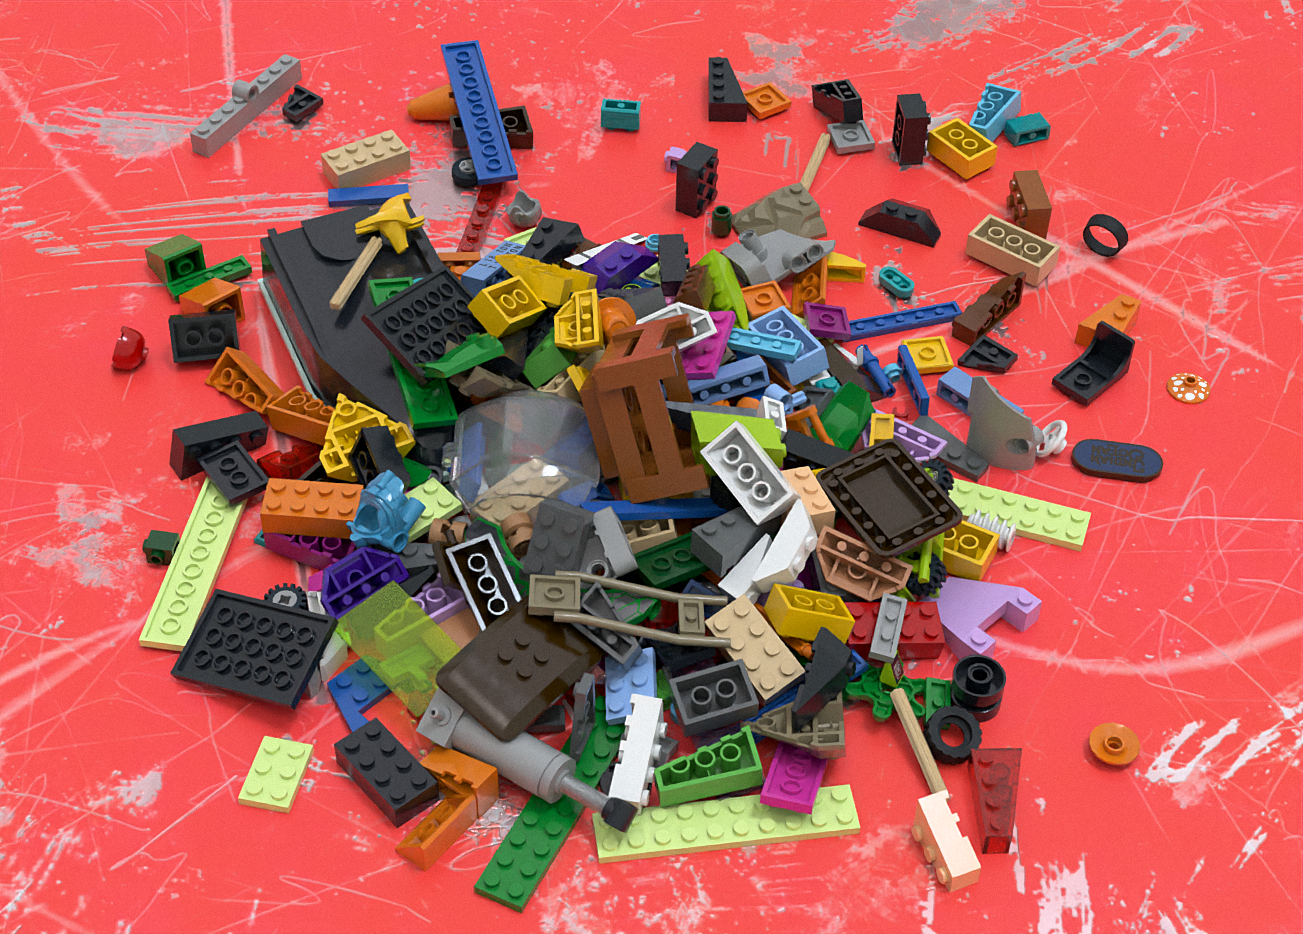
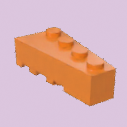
[266,385,335,446]

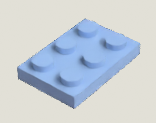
[605,647,657,726]

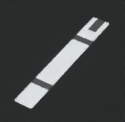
[564,233,647,266]

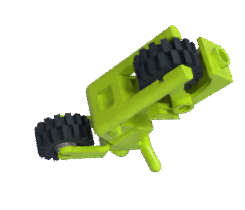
[890,459,954,602]

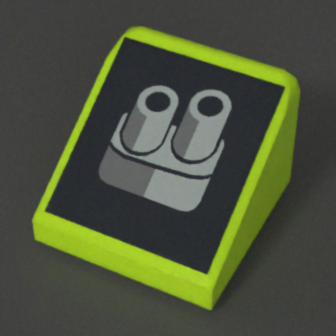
[879,650,904,688]

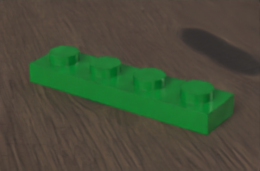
[166,255,252,302]

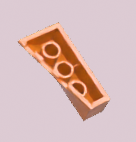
[204,347,285,415]

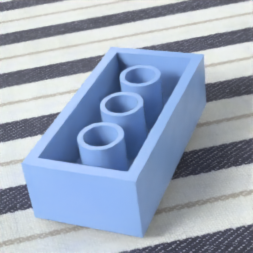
[749,306,829,386]

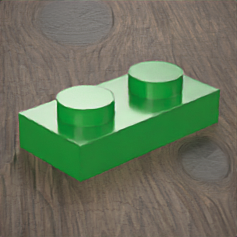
[923,677,951,730]

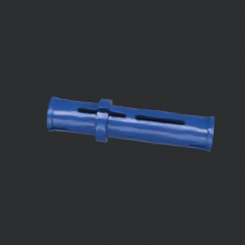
[855,344,896,398]

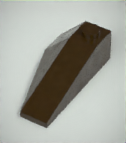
[818,338,884,402]

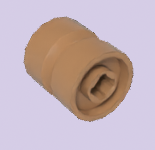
[500,512,534,558]
[429,518,469,544]

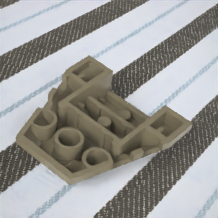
[731,182,827,240]

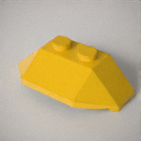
[554,288,604,353]

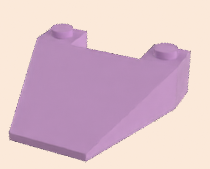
[918,577,1042,660]

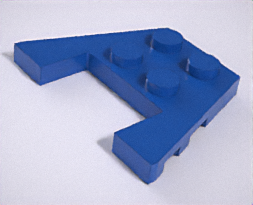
[327,655,433,732]

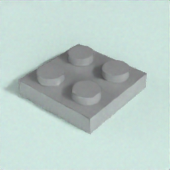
[827,120,875,154]

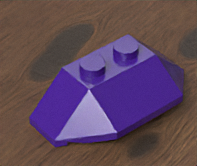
[583,241,659,294]
[320,546,409,620]

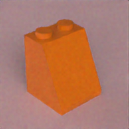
[179,278,246,323]

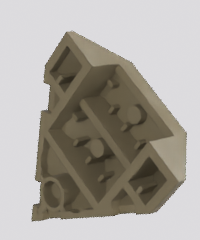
[445,340,537,398]
[740,690,846,759]

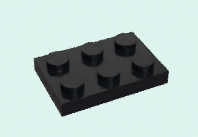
[197,440,269,507]
[645,622,717,672]

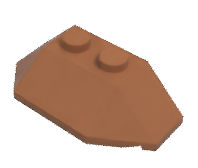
[815,525,913,602]

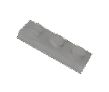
[868,593,908,664]

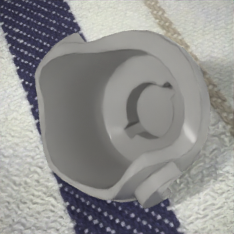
[506,190,542,228]

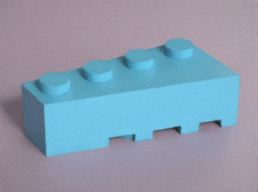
[969,83,1021,142]

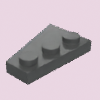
[569,673,596,762]

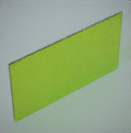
[335,580,461,717]

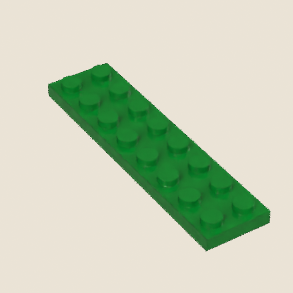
[367,277,459,429]

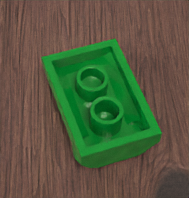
[414,333,505,378]
[810,381,876,452]

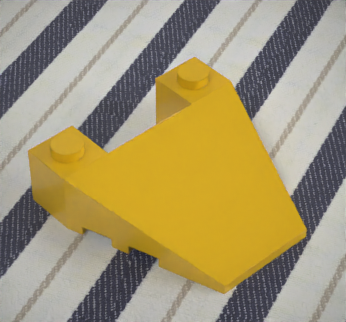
[495,254,598,308]

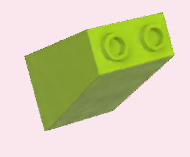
[691,411,787,476]

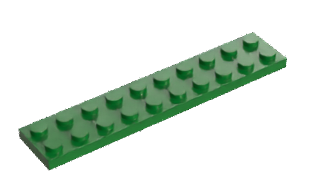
[474,694,626,913]

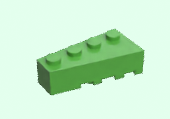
[522,327,578,389]
[654,725,763,807]

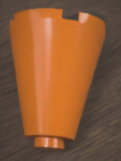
[407,83,459,121]

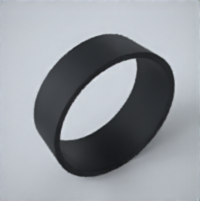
[1083,214,1128,257]

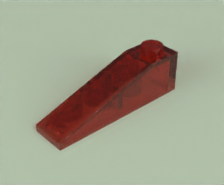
[256,442,324,480]

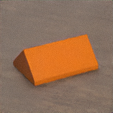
[791,256,828,319]
[395,793,478,872]

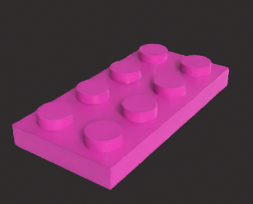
[680,311,736,380]
[760,741,829,814]

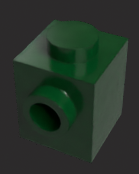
[142,530,180,566]

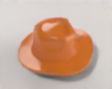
[599,297,636,350]

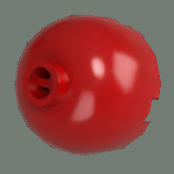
[111,326,149,370]

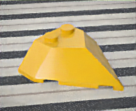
[319,393,415,482]

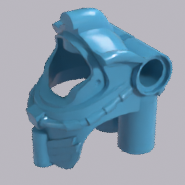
[346,470,426,553]

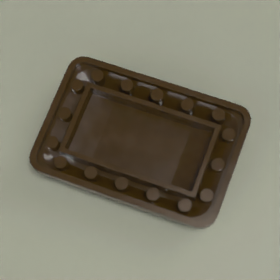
[816,439,963,559]
[436,595,603,742]

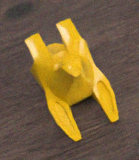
[355,192,425,254]

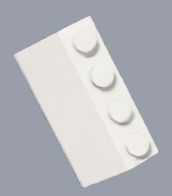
[700,421,801,525]

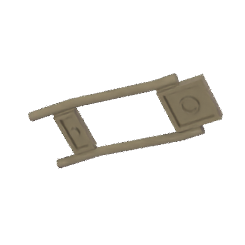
[528,570,731,648]

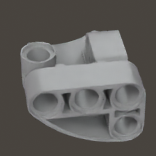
[720,229,836,287]
[966,376,1044,470]
[519,506,638,589]

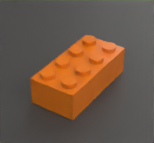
[260,478,364,539]

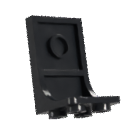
[1051,321,1135,406]

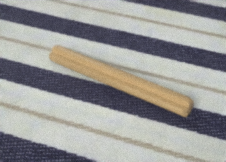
[800,133,831,191]
[329,236,382,311]
[890,688,951,802]

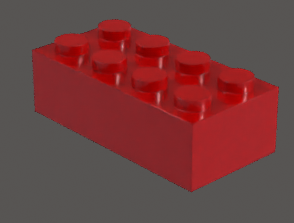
[844,602,945,660]

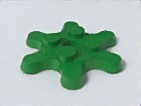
[844,660,926,722]

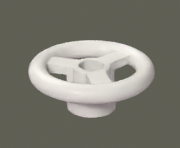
[1036,420,1067,457]

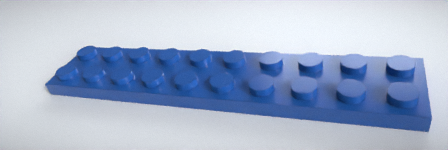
[441,40,518,185]

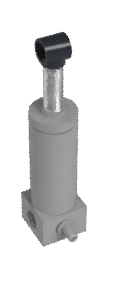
[416,687,639,833]

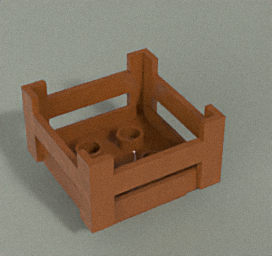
[579,313,711,504]

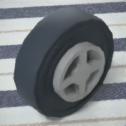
[452,157,478,186]

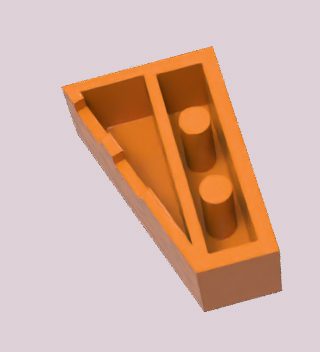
[1075,294,1142,347]
[420,744,499,819]

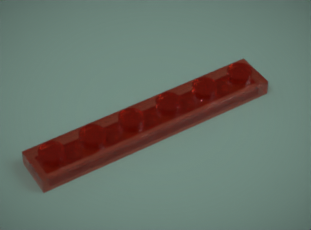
[456,182,505,252]

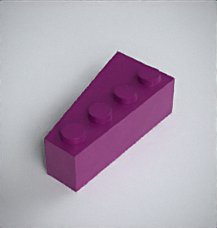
[263,532,356,570]

